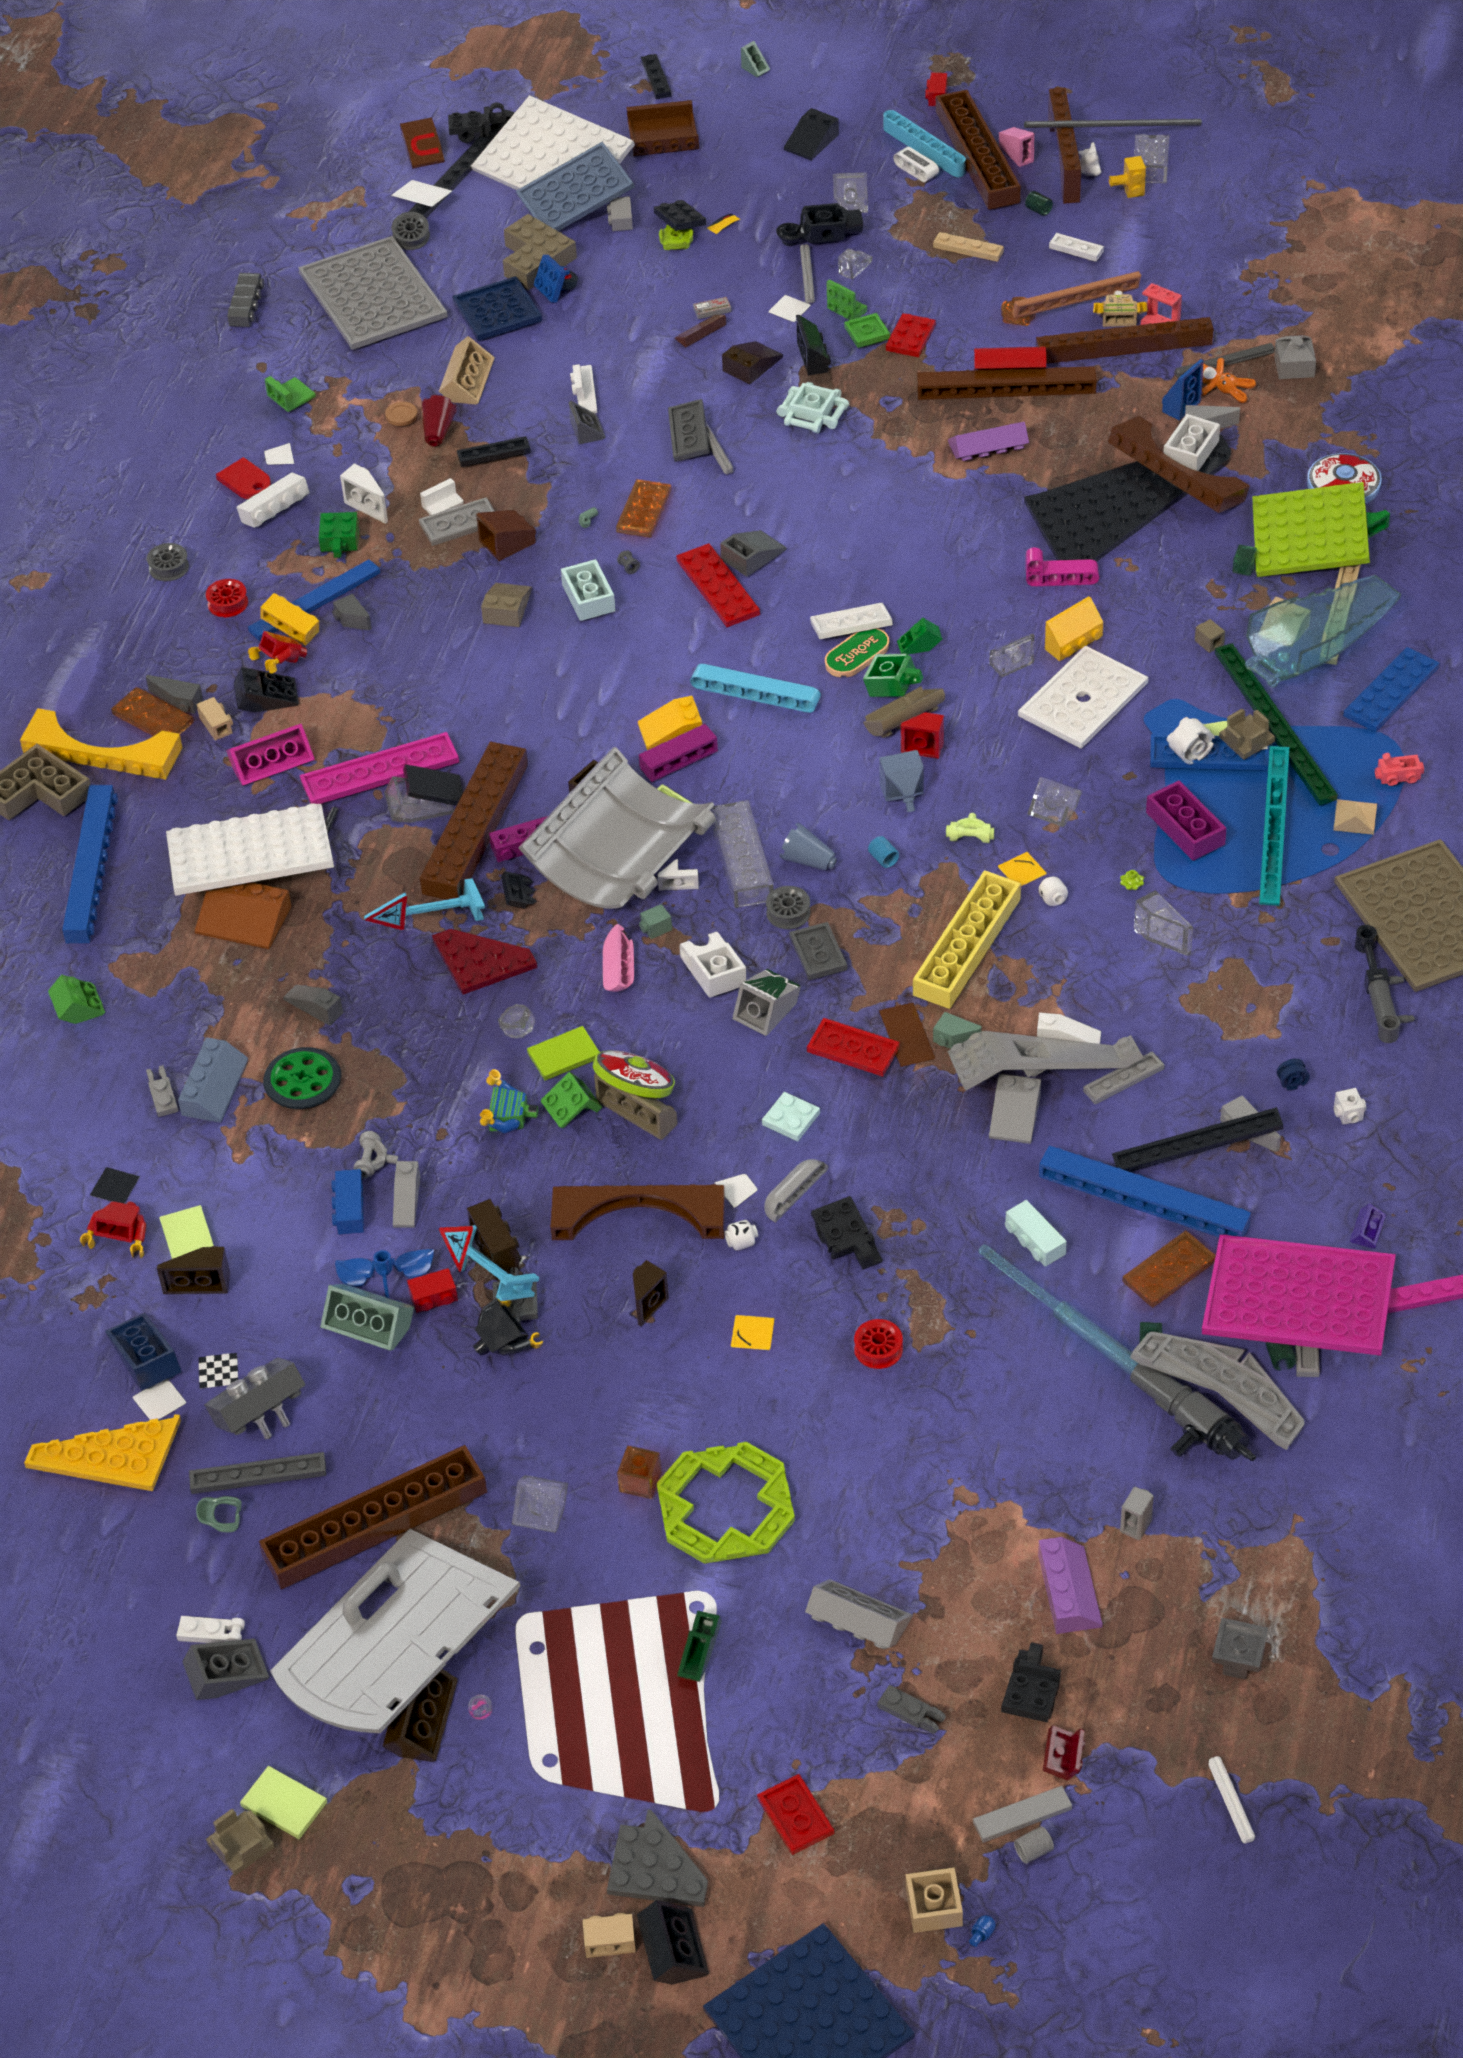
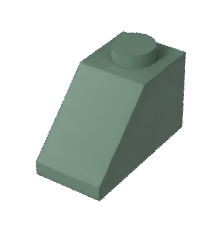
[933,1012,982,1049]

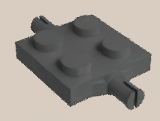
[493,1267,538,1323]

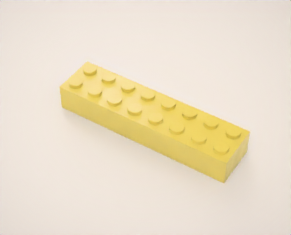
[913,870,1021,1009]

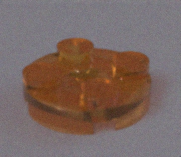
[1001,297,1036,326]

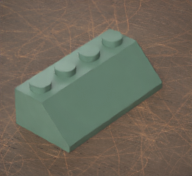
[320,1284,414,1351]

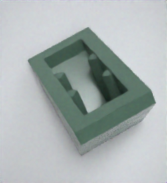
[741,41,770,77]

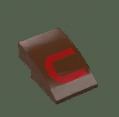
[400,117,445,169]

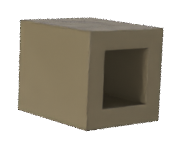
[1195,619,1225,653]

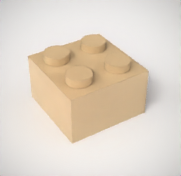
[906,1868,963,1933]

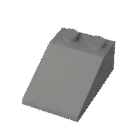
[989,1074,1041,1144]

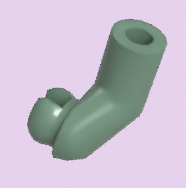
[579,507,598,528]

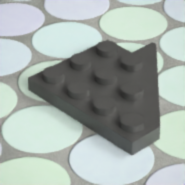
[607,1809,708,1907]

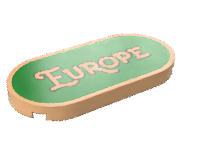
[825,628,889,677]

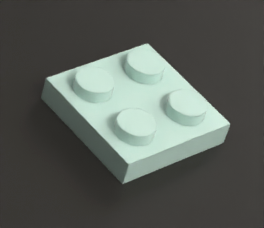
[762,1092,820,1141]

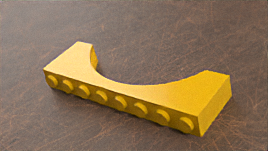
[20,708,183,780]

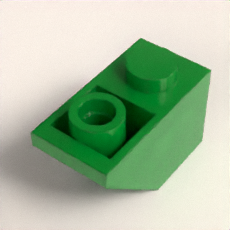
[897,618,942,654]

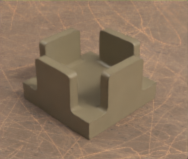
[1219,709,1275,760]
[206,1809,275,1876]

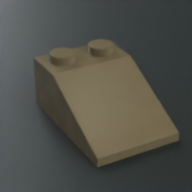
[481,583,532,627]

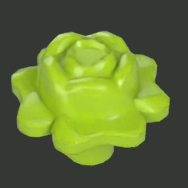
[1120,870,1144,890]

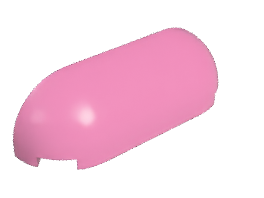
[603,924,634,992]

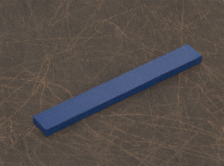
[248,559,380,641]

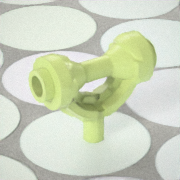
[946,813,994,843]

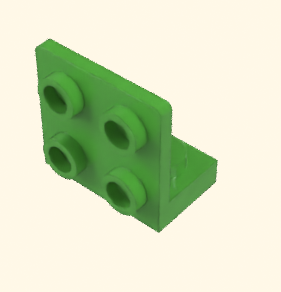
[826,279,867,320]
[265,376,316,412]
[541,1072,602,1128]

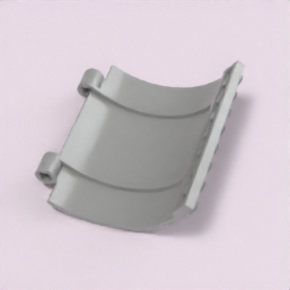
[519,747,716,909]

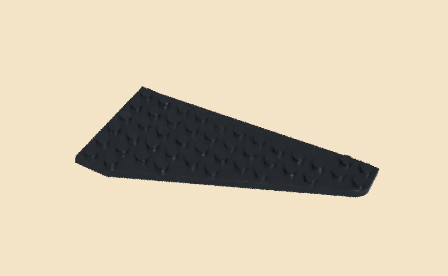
[1024,435,1231,562]

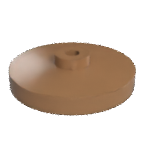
[385,402,418,426]

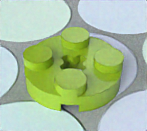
[659,224,693,250]

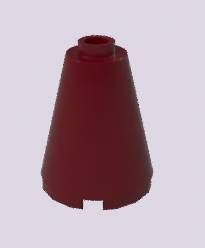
[421,395,457,447]

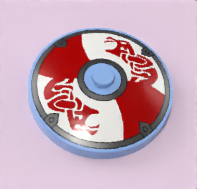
[1307,453,1382,504]

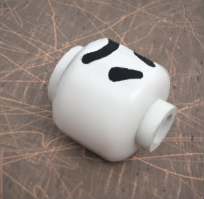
[725,1220,758,1251]

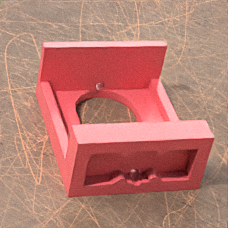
[1141,283,1182,325]

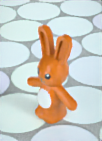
[1201,358,1256,403]

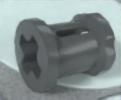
[617,550,640,574]

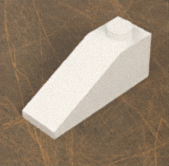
[1037,1013,1101,1044]

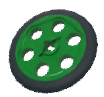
[263,1047,342,1109]

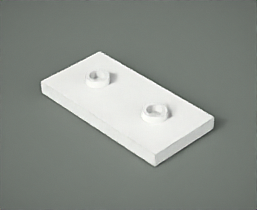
[810,603,893,639]

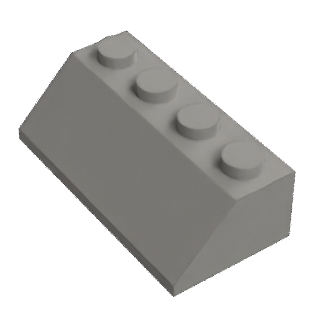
[805,1579,912,1649]

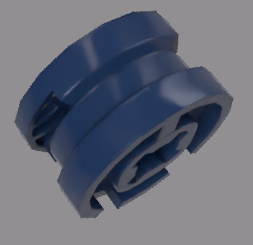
[1276,1058,1310,1090]

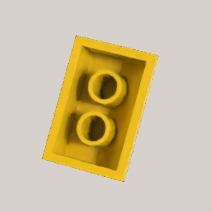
[1045,596,1103,661]

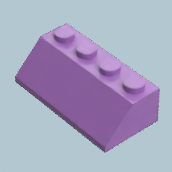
[948,422,1029,461]
[1038,1537,1102,1634]

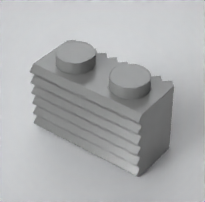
[607,197,633,231]
[1120,1487,1154,1540]

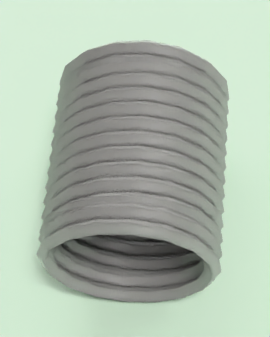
[1014,1826,1054,1864]

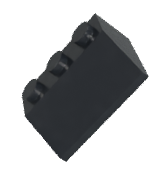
[796,315,831,376]
[637,1900,709,1985]

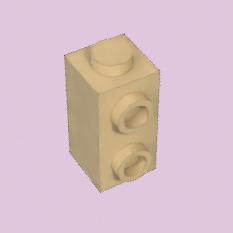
[197,697,233,740]

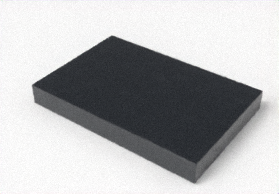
[403,764,463,806]

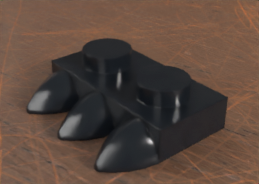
[501,871,537,909]

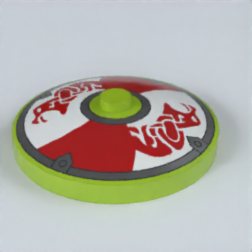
[593,1050,675,1098]

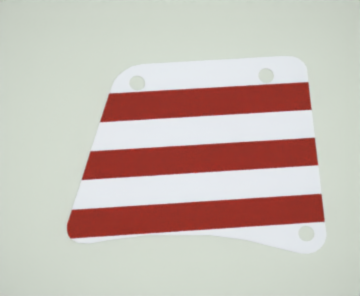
[516,1591,719,1812]

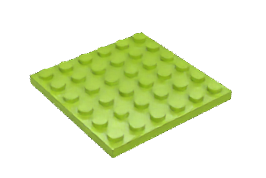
[1252,482,1370,577]

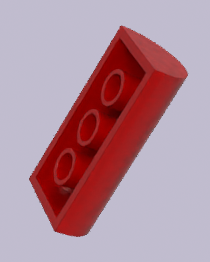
[974,347,1046,370]

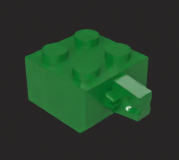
[318,512,360,558]
[863,654,923,697]

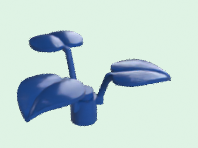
[335,1249,434,1303]

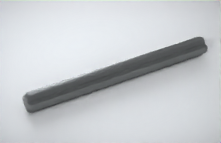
[1175,343,1274,378]

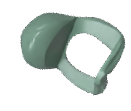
[196,1496,242,1532]

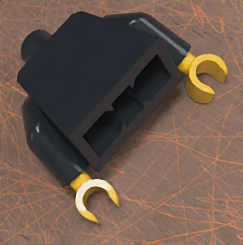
[473,1299,543,1356]

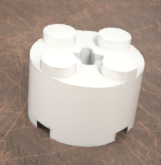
[1167,717,1214,764]

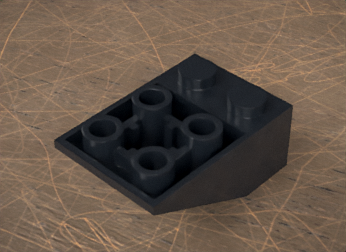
[234,667,299,713]

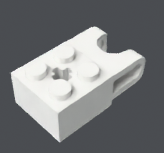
[680,932,746,998]

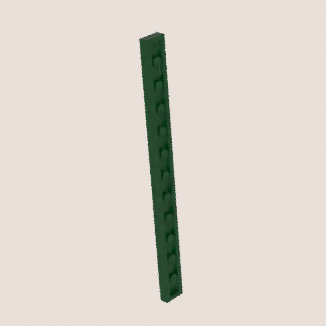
[1215,643,1338,806]

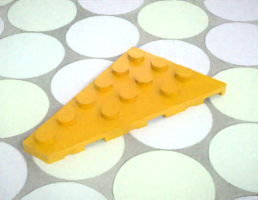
[24,1414,181,1491]

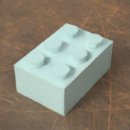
[561,559,615,621]

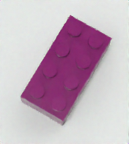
[1146,780,1227,860]

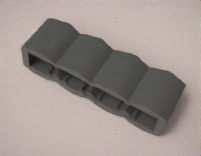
[227,273,264,327]

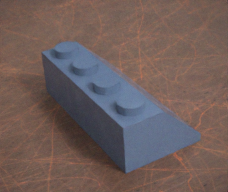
[178,1037,248,1123]

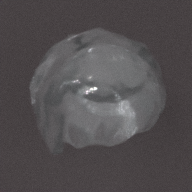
[498,1004,535,1039]

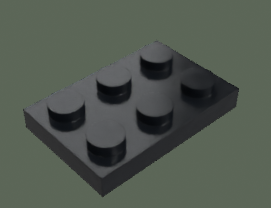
[654,200,706,231]

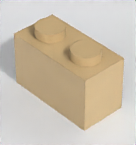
[583,1913,636,1958]

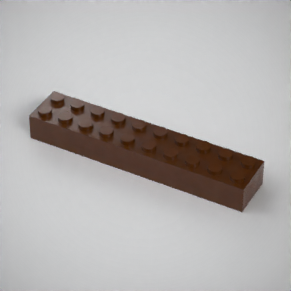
[936,89,1021,210]
[420,741,528,900]
[259,1445,487,1590]

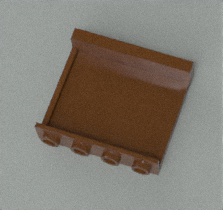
[626,100,699,156]

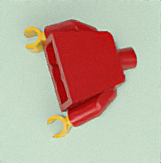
[248,631,307,673]
[80,1201,147,1258]

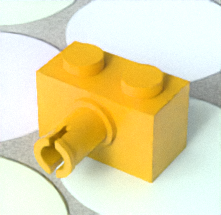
[1109,156,1146,198]

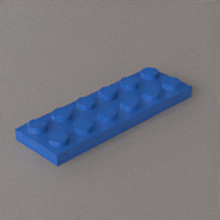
[1343,647,1440,732]
[1150,734,1269,771]

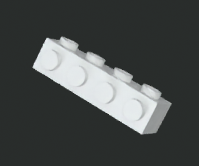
[237,473,310,528]

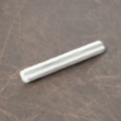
[1208,1756,1255,1844]

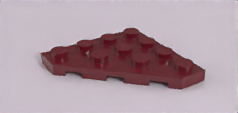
[432,929,538,995]

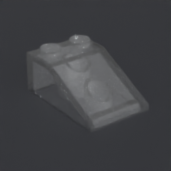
[384,776,454,823]
[1134,890,1193,956]

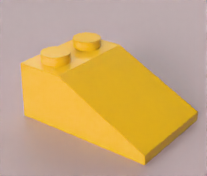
[637,696,702,750]

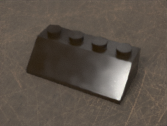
[382,1669,458,1762]

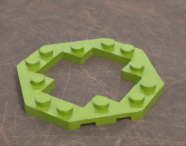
[657,1442,795,1564]

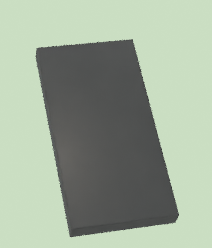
[668,399,710,462]

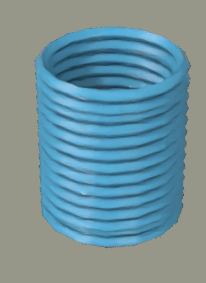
[868,836,899,868]

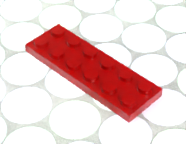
[676,543,760,627]

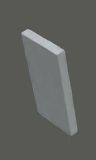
[419,497,494,546]

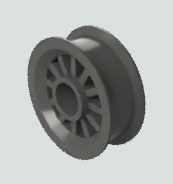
[391,212,430,250]
[147,543,189,581]
[766,886,811,929]

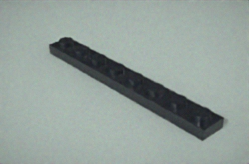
[1112,1107,1284,1172]

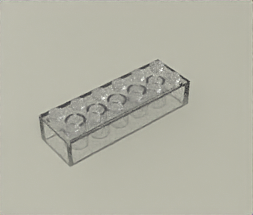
[710,800,774,908]

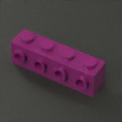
[639,724,718,782]
[489,816,548,862]

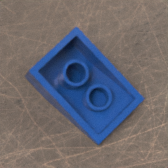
[1162,359,1204,421]

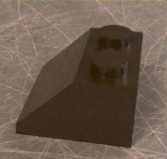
[632,1260,669,1327]

